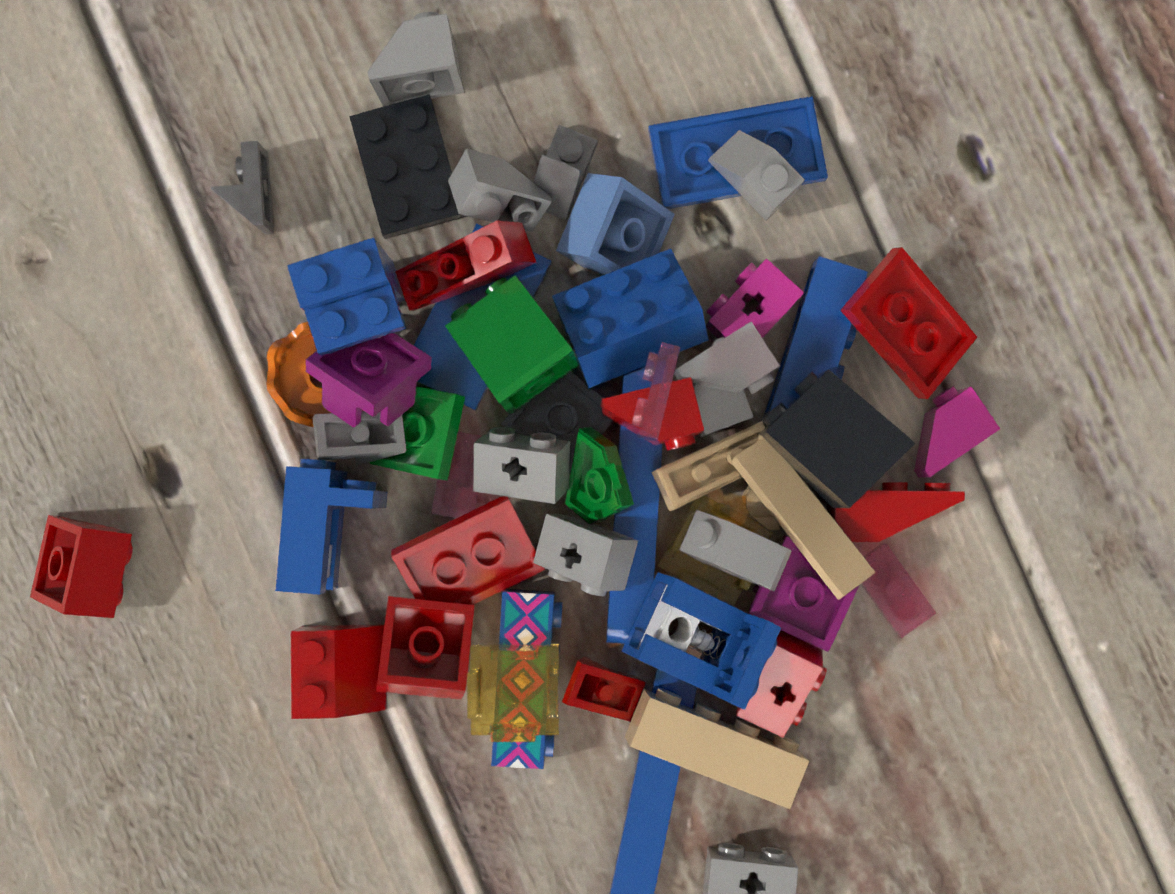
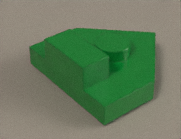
[565,427,634,524]

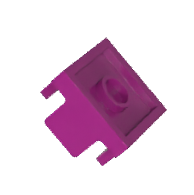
[306,333,432,427]
[748,536,860,652]

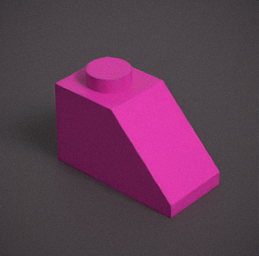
[914,386,1000,478]

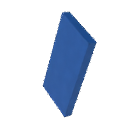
[648,96,828,209]
[414,223,552,411]

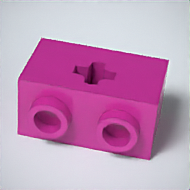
[706,258,804,339]

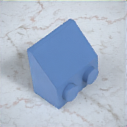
[556,173,675,275]

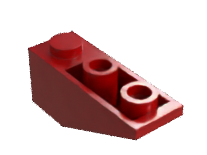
[395,220,536,311]
[827,482,965,542]

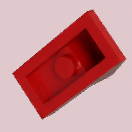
[562,657,646,722]

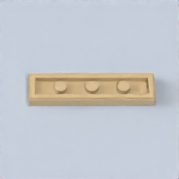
[731,438,876,600]

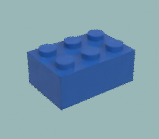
[552,249,709,388]

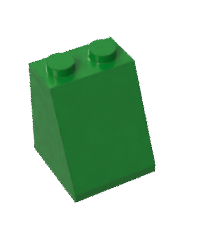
[445,275,578,415]

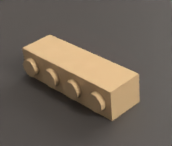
[625,688,809,809]

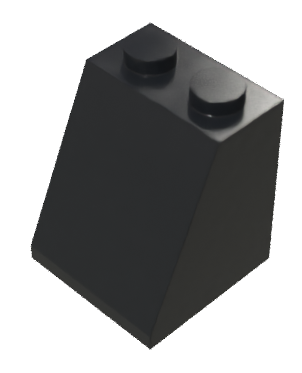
[759,369,915,508]

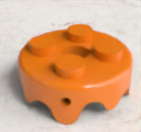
[266,322,363,427]

